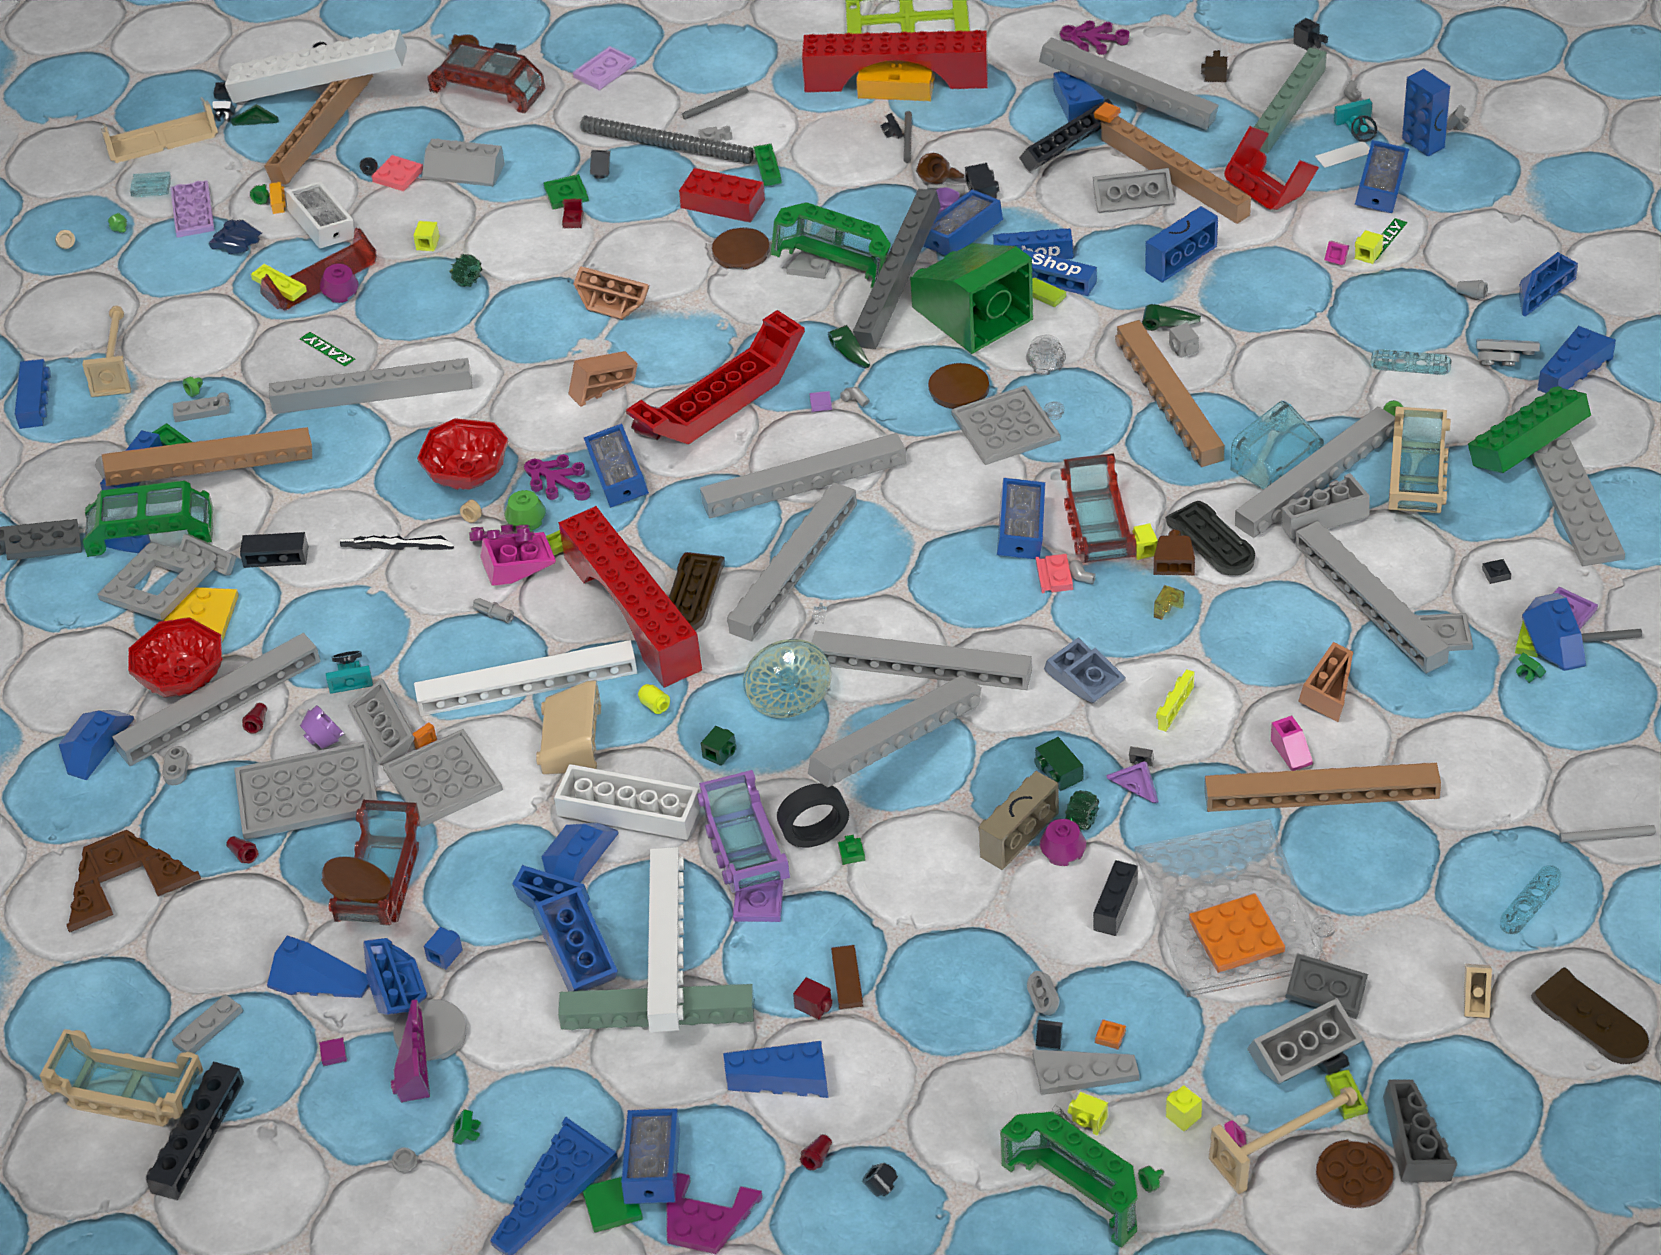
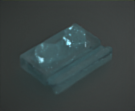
[130,172,171,197]

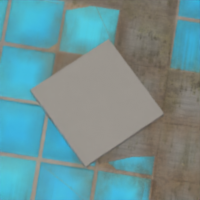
[951,385,1060,465]
[383,729,503,828]

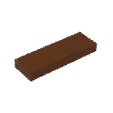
[831,945,863,1010]

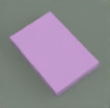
[573,46,636,90]

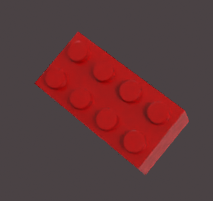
[679,168,765,223]

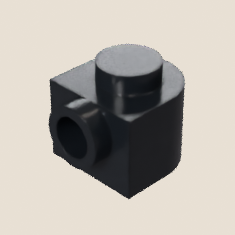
[862,1162,898,1197]

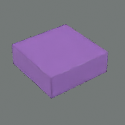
[809,391,832,412]

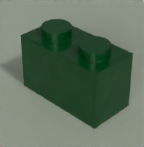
[1034,737,1084,791]

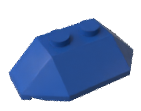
[1519,252,1578,317]
[1522,593,1586,671]
[58,710,134,780]
[541,823,619,883]
[363,938,427,1015]

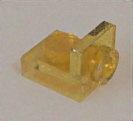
[1154,585,1185,620]

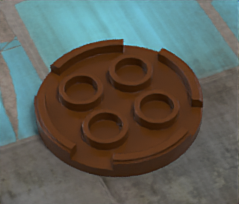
[712,227,770,270]
[928,363,989,409]
[321,857,391,906]
[1316,1139,1394,1208]

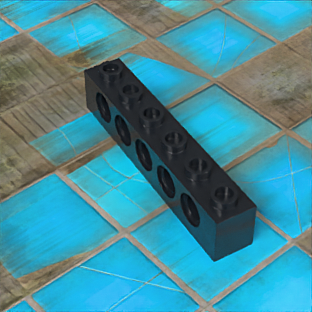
[1019,98,1113,173]
[146,1061,244,1201]

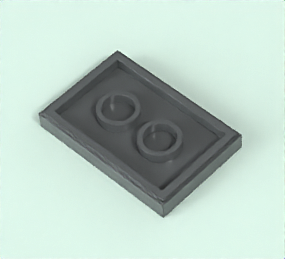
[1285,953,1368,1019]

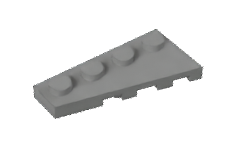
[786,225,837,279]
[1032,1050,1139,1095]

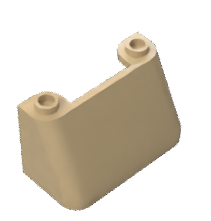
[536,680,601,774]

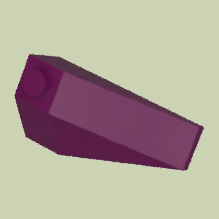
[391,1000,430,1103]

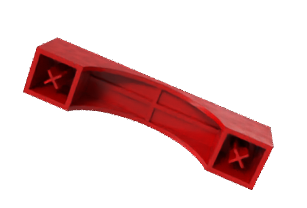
[802,30,988,92]
[558,506,702,688]

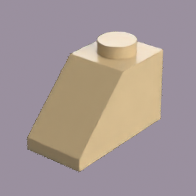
[1464,964,1492,1018]

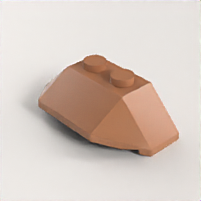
[573,266,650,320]

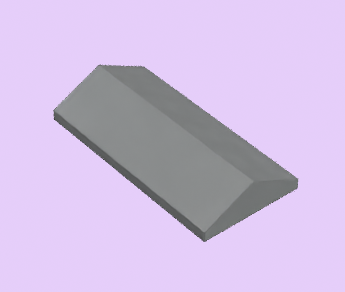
[1093,168,1174,213]
[348,678,414,765]

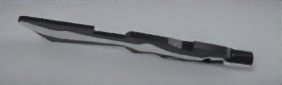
[340,535,454,550]

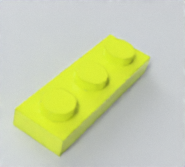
[251,264,307,301]
[1156,669,1195,732]

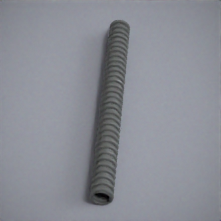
[580,115,754,164]

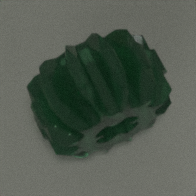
[449,254,483,287]
[1065,790,1099,830]

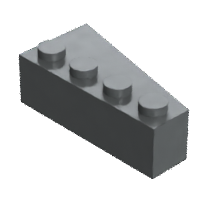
[1383,1079,1457,1182]

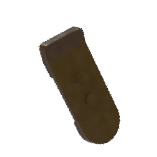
[669,552,725,630]
[1531,967,1649,1064]

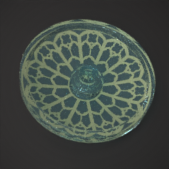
[743,639,832,718]

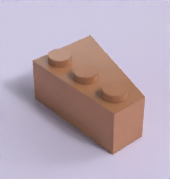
[568,351,638,407]
[1298,642,1353,722]

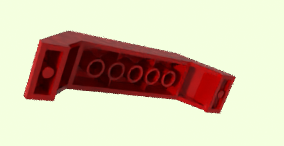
[626,310,805,445]

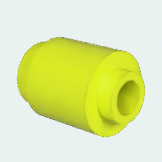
[638,684,670,714]

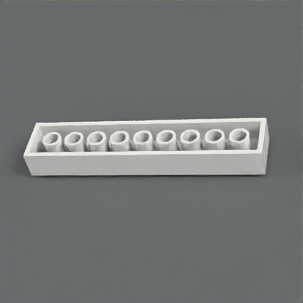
[225,29,407,103]

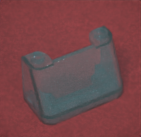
[1230,400,1324,490]

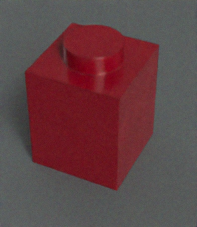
[793,977,833,1020]

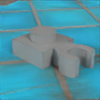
[698,126,733,142]

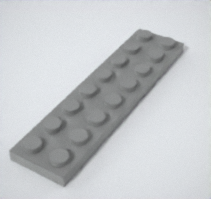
[1530,438,1625,567]

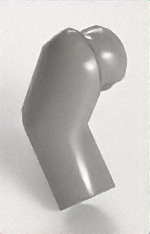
[1344,80,1361,101]
[840,387,870,407]
[1069,560,1096,584]

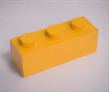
[269,182,286,214]

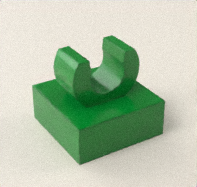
[1516,652,1546,683]
[838,834,865,865]
[452,1109,481,1145]

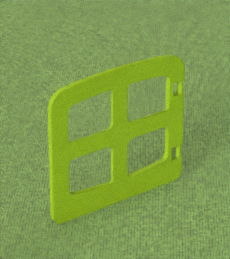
[845,0,970,33]

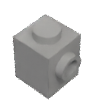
[1169,323,1199,358]

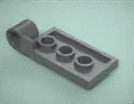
[0,519,82,560]

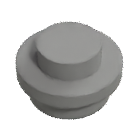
[392,1147,417,1172]

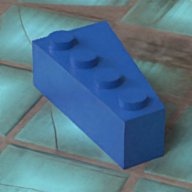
[1538,326,1616,393]
[723,1041,828,1098]

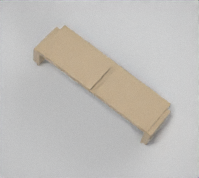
[101,97,218,163]

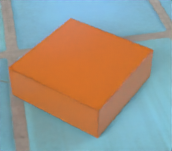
[1094,102,1121,123]
[413,722,437,750]
[1095,1019,1126,1050]

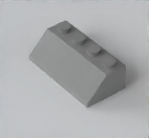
[422,138,505,187]
[1247,998,1363,1084]

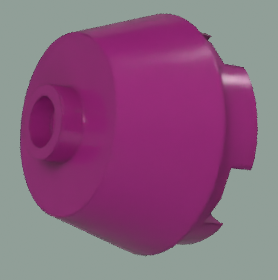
[320,264,359,303]
[1040,819,1086,866]

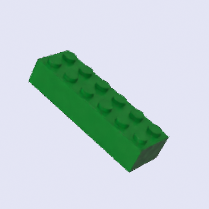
[1468,386,1591,473]

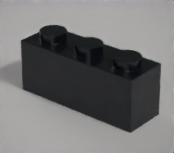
[240,532,309,568]
[1093,860,1138,936]

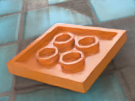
[1189,893,1285,973]

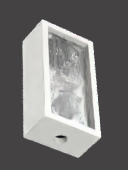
[286,181,354,248]

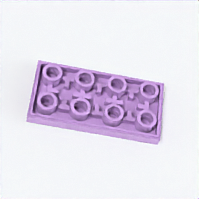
[170,181,215,238]

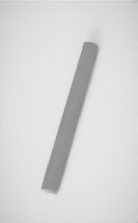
[1559,825,1656,842]

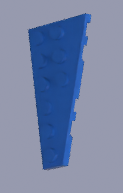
[490,1117,618,1255]

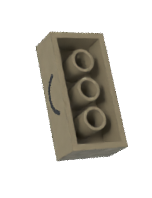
[978,771,1059,870]

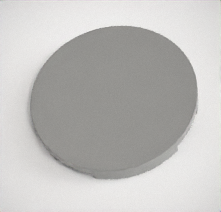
[393,999,466,1061]

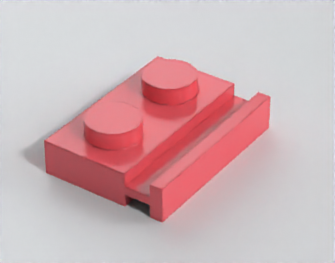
[1036,554,1073,593]

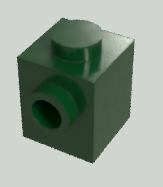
[701,725,736,766]

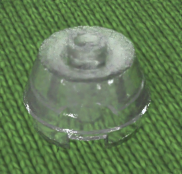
[1026,335,1066,375]

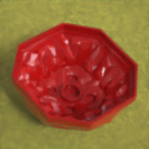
[417,418,509,490]
[128,617,222,697]

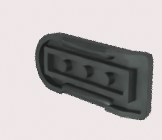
[1165,501,1255,575]

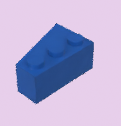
[1053,71,1105,122]
[512,865,590,909]

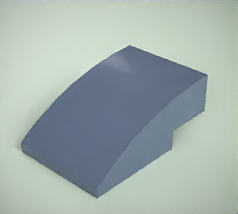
[1044,637,1126,703]

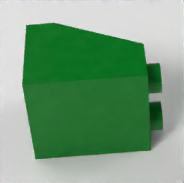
[910,243,1033,354]

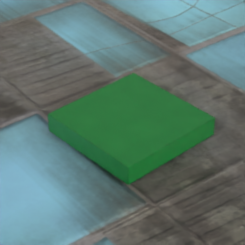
[543,174,589,210]
[582,1176,643,1233]

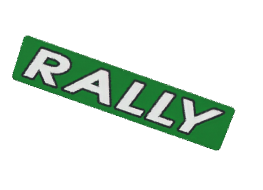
[1376,218,1408,260]
[300,332,355,367]

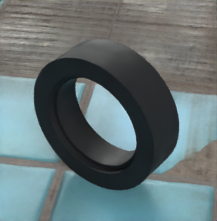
[777,783,849,848]

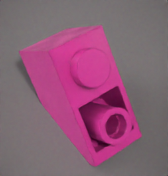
[1271,715,1313,771]

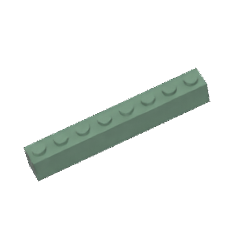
[1254,47,1327,154]
[558,984,754,1030]

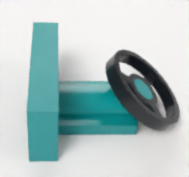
[1334,98,1378,142]
[326,651,373,694]

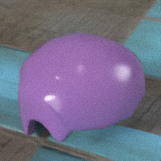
[937,187,960,214]

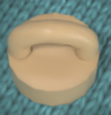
[55,230,75,249]
[460,500,482,523]

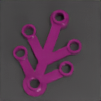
[1060,20,1130,55]
[524,454,591,501]
[469,524,535,542]

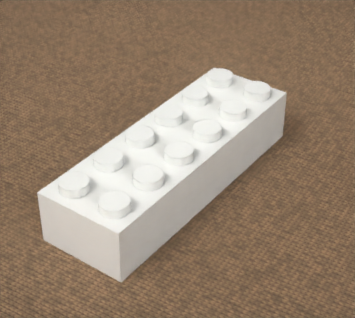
[554,764,701,840]

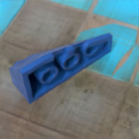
[267,935,369,998]

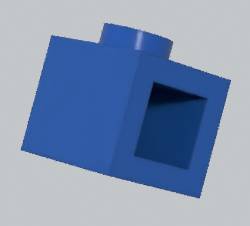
[424,926,463,970]

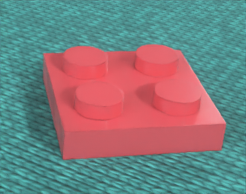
[372,155,423,191]

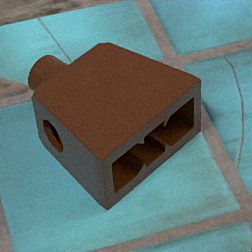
[1153,530,1195,576]

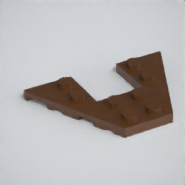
[66,829,201,933]

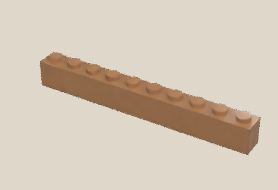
[264,74,373,185]
[1101,116,1251,224]
[1115,320,1225,467]
[101,427,312,486]
[1204,763,1441,812]

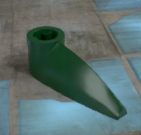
[1142,304,1201,331]
[828,325,870,367]

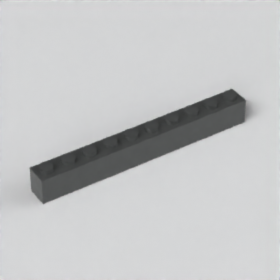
[853,188,941,349]

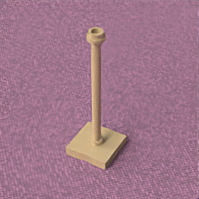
[82,306,131,397]
[1209,1087,1358,1195]

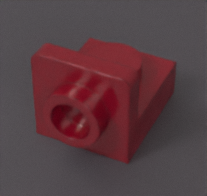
[562,199,584,228]

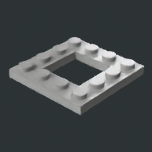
[97,542,216,621]

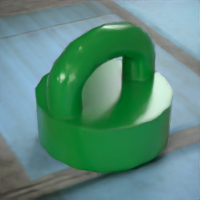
[250,184,269,204]
[1138,1165,1165,1193]

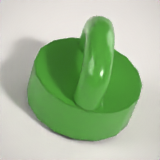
[183,376,203,397]

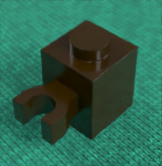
[1201,50,1228,82]

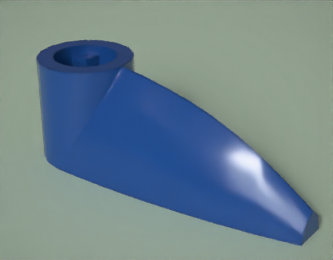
[105,534,151,553]

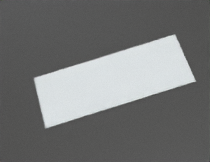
[1315,142,1370,168]

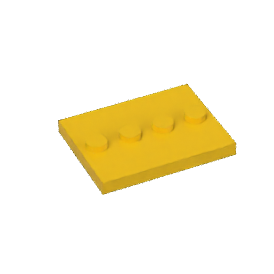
[163,587,239,642]

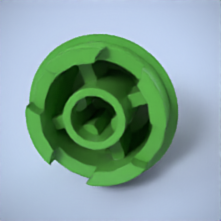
[504,490,546,531]

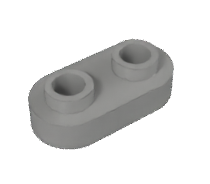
[1478,352,1520,366]
[162,746,189,785]
[1027,971,1059,1015]

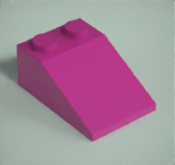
[480,532,556,586]

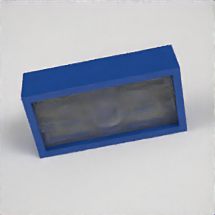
[1355,140,1410,214]
[923,190,1003,255]
[583,423,649,508]
[997,478,1045,559]
[621,1108,680,1204]

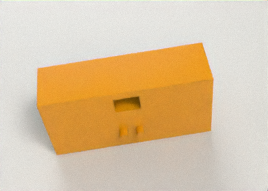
[857,60,935,101]

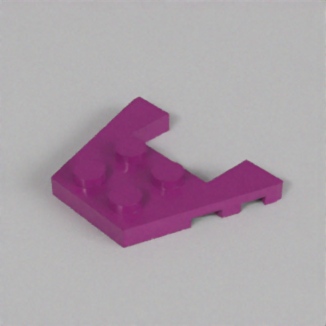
[667,1172,763,1254]

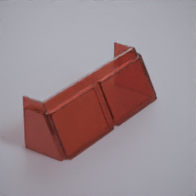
[260,227,377,311]

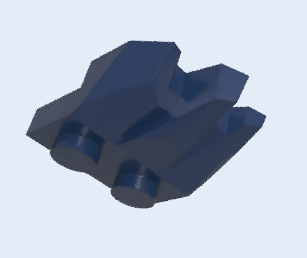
[208,219,262,254]

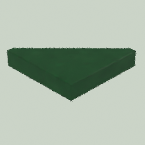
[231,104,279,126]

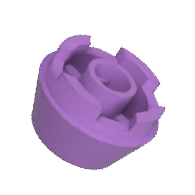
[300,705,344,749]

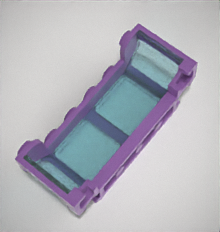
[697,770,790,893]

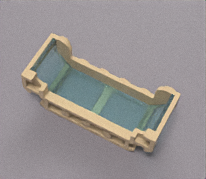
[1388,407,1451,513]
[39,1029,203,1127]

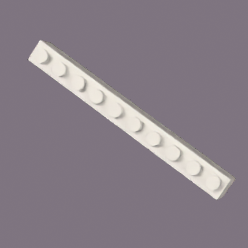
[414,640,637,716]
[647,847,684,1032]

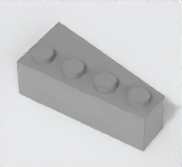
[1282,473,1370,540]

